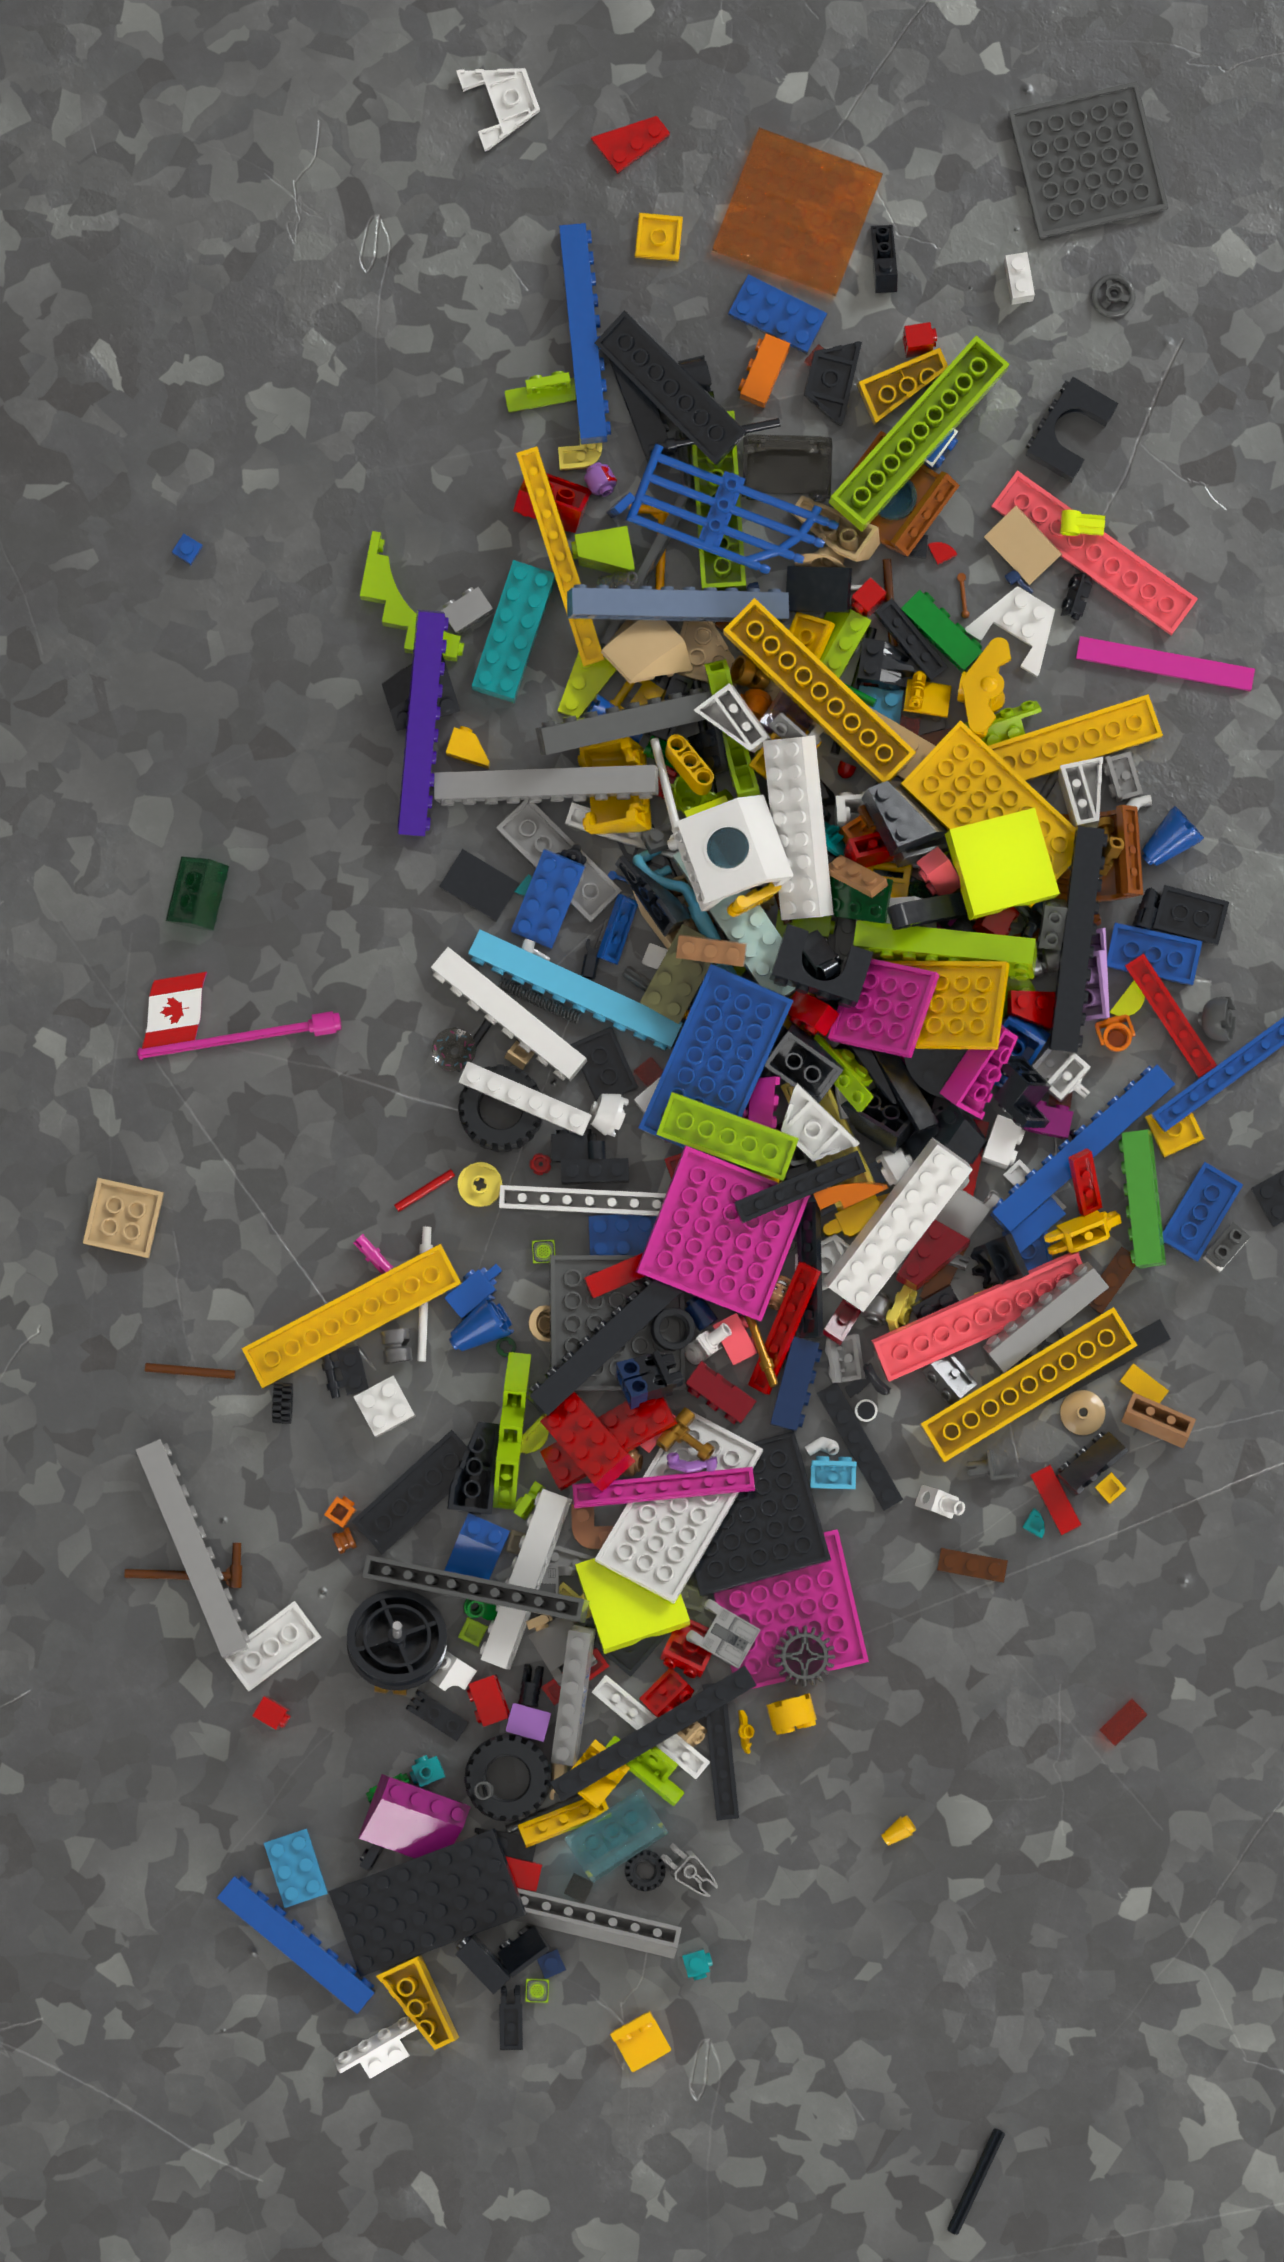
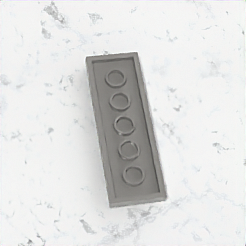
[496,799,622,923]

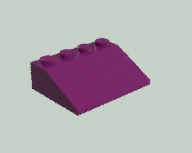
[358,1774,471,1858]

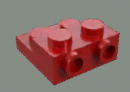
[660,1619,712,1678]

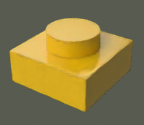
[1094,1472,1126,1504]

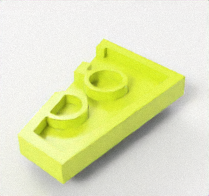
[558,652,617,719]

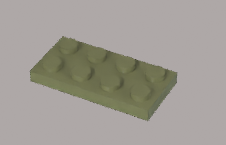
[640,924,713,1024]

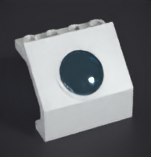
[672,795,793,912]

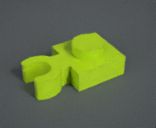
[514,1481,546,1521]

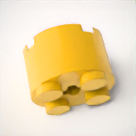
[766,1693,817,1735]

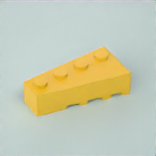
[857,348,948,425]
[376,1955,459,2050]

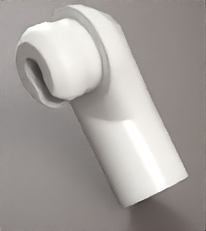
[1126,795,1152,810]
[805,1437,839,1456]

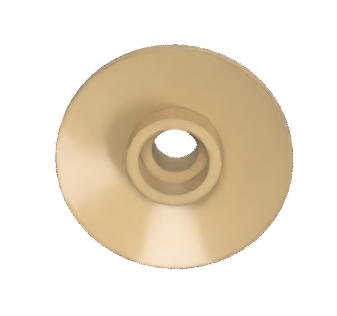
[1060,1390,1105,1435]

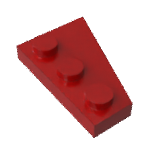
[591,116,670,174]
[1007,990,1055,1031]

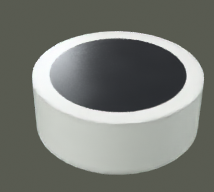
[855,1399,878,1422]

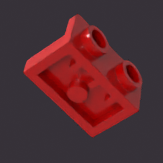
[639,1668,695,1718]

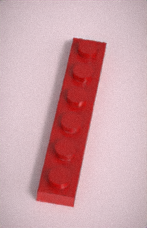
[1125,953,1217,1078]
[748,1262,821,1395]

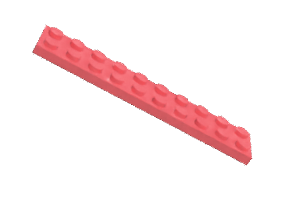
[991,470,1198,636]
[871,1252,1082,1382]

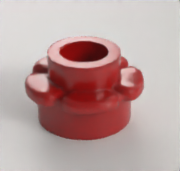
[529,1153,551,1175]

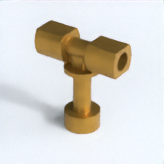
[1097,817,1124,875]
[656,1407,715,1461]

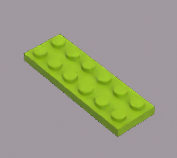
[656,1092,799,1181]

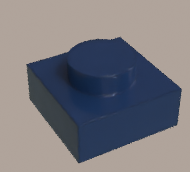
[537,1949,566,1979]

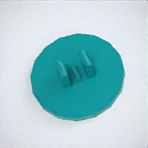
[824,821,846,856]

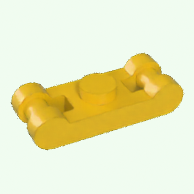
[727,882,781,917]

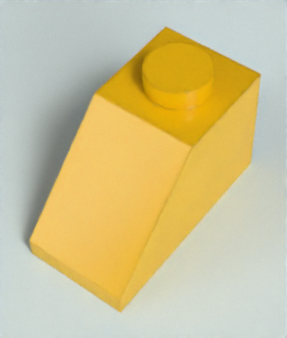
[446,726,490,769]

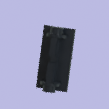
[1060,573,1093,620]

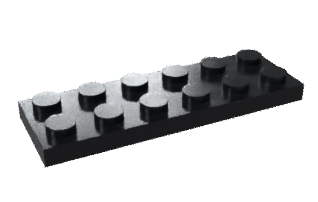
[352,1430,467,1555]

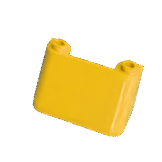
[578,737,652,834]

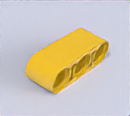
[665,734,714,795]

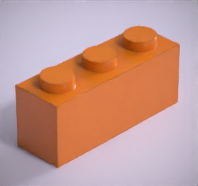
[738,334,790,409]

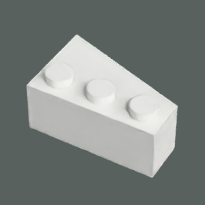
[694,683,772,753]

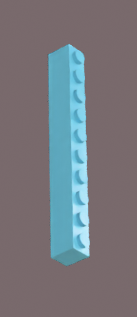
[468,929,683,1050]

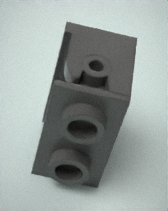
[1038,898,1068,950]

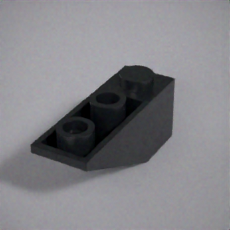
[871,225,898,293]

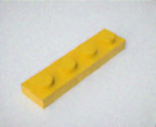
[517,1799,610,1848]

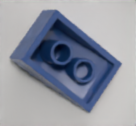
[994,1015,1050,1088]
[444,1513,511,1580]

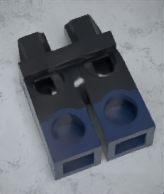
[615,1350,683,1409]

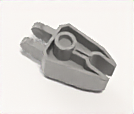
[660,1843,718,1897]

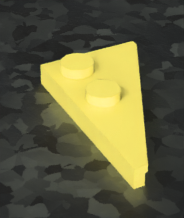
[886,1285,918,1332]

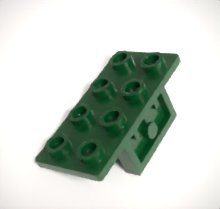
[830,876,893,924]

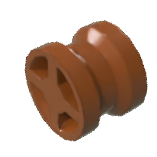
[332,1527,357,1554]

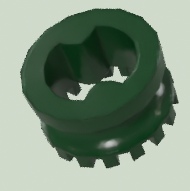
[496,1337,516,1357]

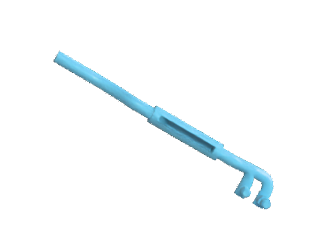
[632,850,736,974]

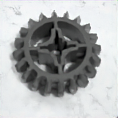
[774,1626,835,1687]

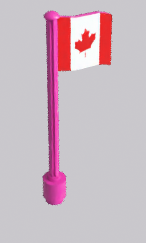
[137,972,342,1061]

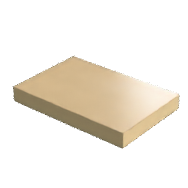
[984,505,1062,585]

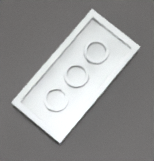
[225,1601,322,1692]

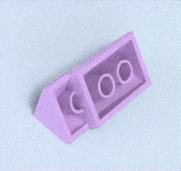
[1082,928,1110,1021]

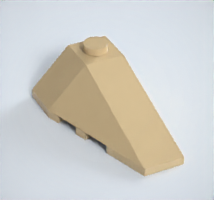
[791,496,880,562]

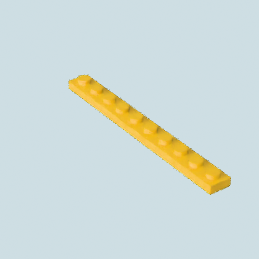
[516,446,605,666]

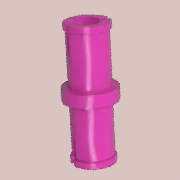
[353,1234,393,1275]

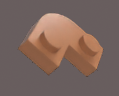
[571,1504,614,1549]

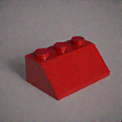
[513,473,592,533]

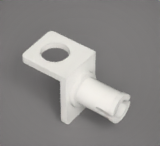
[691,1323,732,1361]
[915,1485,965,1519]

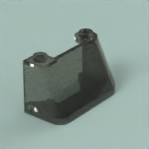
[742,434,833,502]

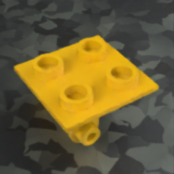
[903,671,951,718]

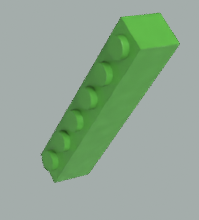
[1119,1129,1166,1268]

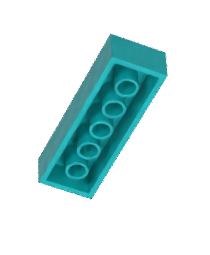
[472,560,556,703]

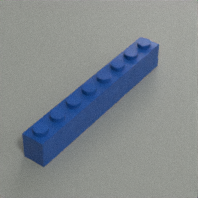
[217,1875,376,2014]

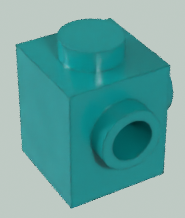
[409,1755,446,1787]
[682,1948,713,1981]

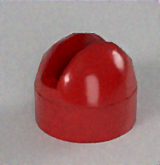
[837,761,857,778]

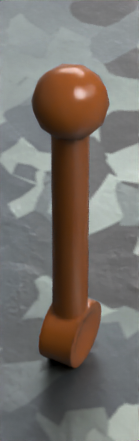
[957,573,970,619]

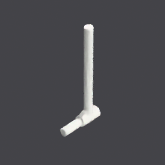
[650,738,679,851]

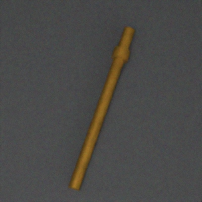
[745,1316,778,1387]

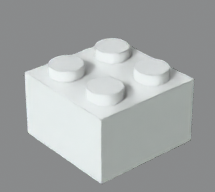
[981,1115,1025,1170]
[354,1375,415,1438]

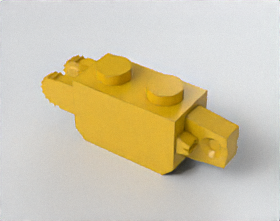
[822,1193,890,1238]
[1044,1210,1122,1255]

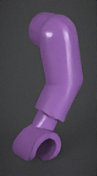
[667,1452,718,1473]

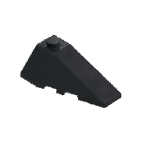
[447,1422,500,1515]

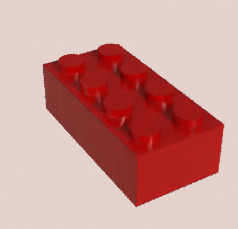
[540,1392,636,1491]

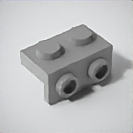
[1102,752,1143,802]
[825,1334,866,1383]

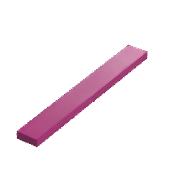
[1076,636,1255,692]
[572,1467,755,1508]

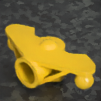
[957,637,1011,739]

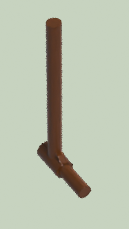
[124,1543,242,1588]

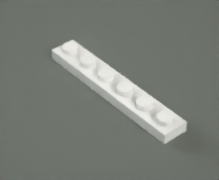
[459,1062,592,1136]
[592,1675,710,1779]

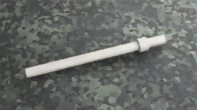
[417,1227,433,1362]

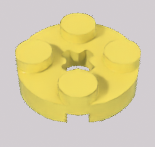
[457,1162,503,1207]

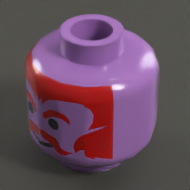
[584,462,617,497]

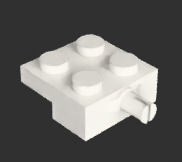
[1033,1048,1091,1103]

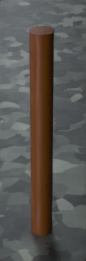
[882,559,898,647]
[145,1363,236,1379]

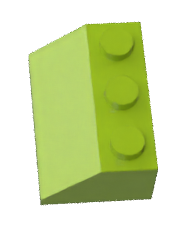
[820,609,871,679]

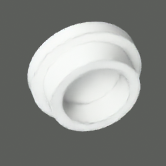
[685,1343,706,1365]

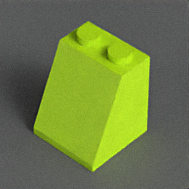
[571,526,635,579]

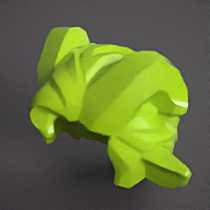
[670,776,717,815]

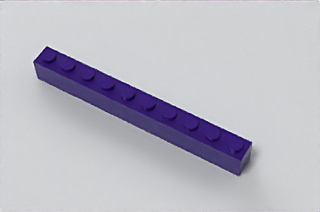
[397,609,449,836]

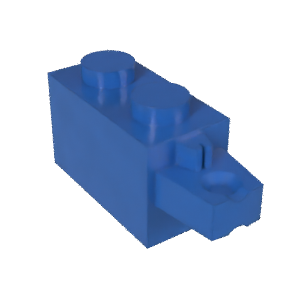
[445,1264,502,1320]

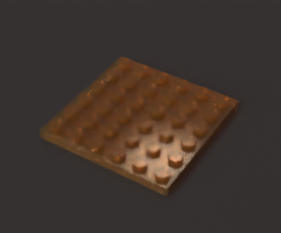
[712,128,883,296]

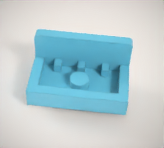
[810,1456,857,1490]

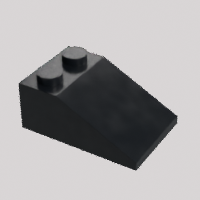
[765,1023,844,1103]
[497,1925,551,1978]

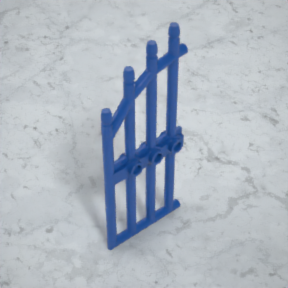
[626,444,839,574]

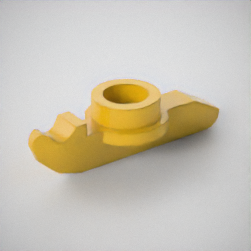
[738,1710,754,1754]

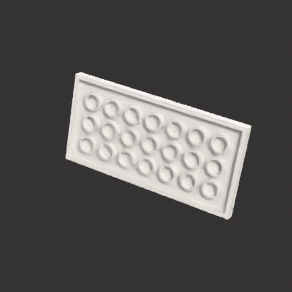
[595,1411,763,1604]

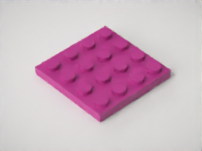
[828,959,939,1058]

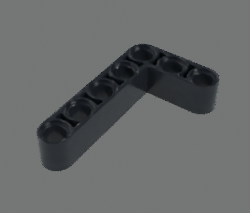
[886,892,968,930]

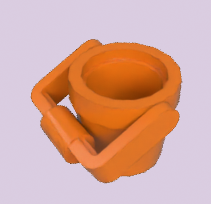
[740,689,775,725]
[1095,1015,1136,1052]

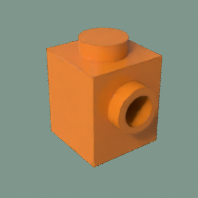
[324,1496,357,1528]

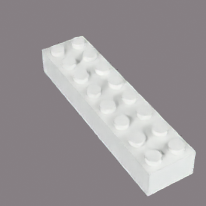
[763,735,834,920]
[824,1137,973,1312]

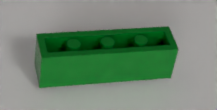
[901,590,983,673]

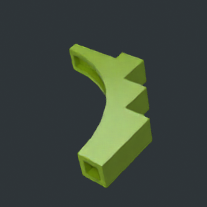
[704,659,761,798]

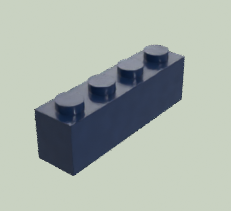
[770,1337,822,1431]

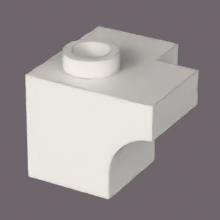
[429,1651,477,1691]

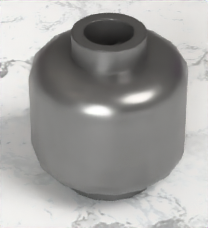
[861,1291,894,1327]

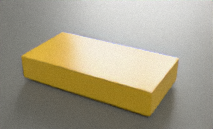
[1119,1364,1169,1404]

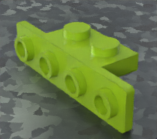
[505,371,576,413]
[963,700,1042,746]
[814,1035,873,1112]
[605,1736,684,1806]

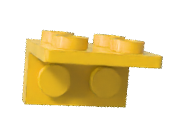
[571,1739,630,1808]
[610,2010,671,2072]

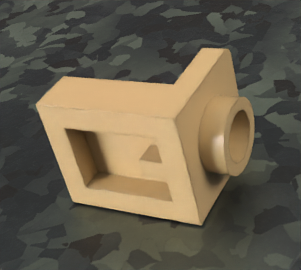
[677,1721,707,1747]

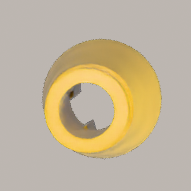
[881,1815,916,1846]

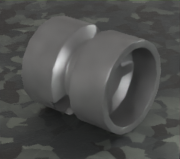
[1034,948,1059,978]
[380,1328,413,1364]

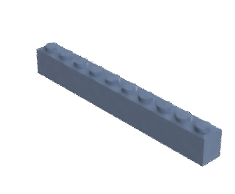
[567,584,789,623]

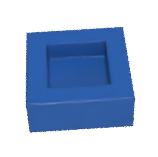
[172,533,203,565]

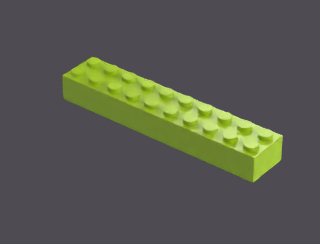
[829,335,1010,532]

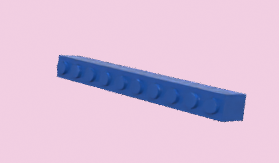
[559,223,611,445]
[990,1064,1175,1234]

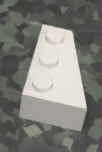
[1058,757,1103,828]

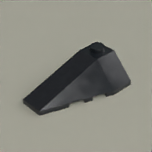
[615,855,691,937]

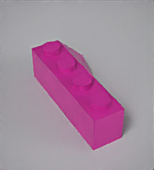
[940,1025,1018,1119]
[742,1077,780,1172]

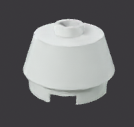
[589,1094,629,1137]
[876,1148,914,1187]

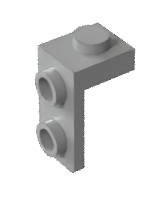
[769,713,825,746]

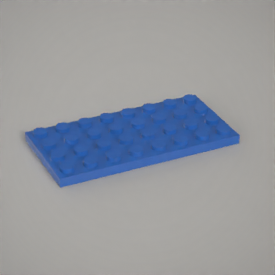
[638,963,794,1160]

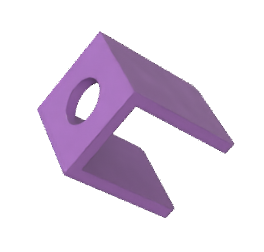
[506,1703,552,1742]

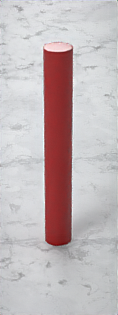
[394,1169,455,1212]

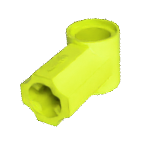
[1060,510,1105,536]

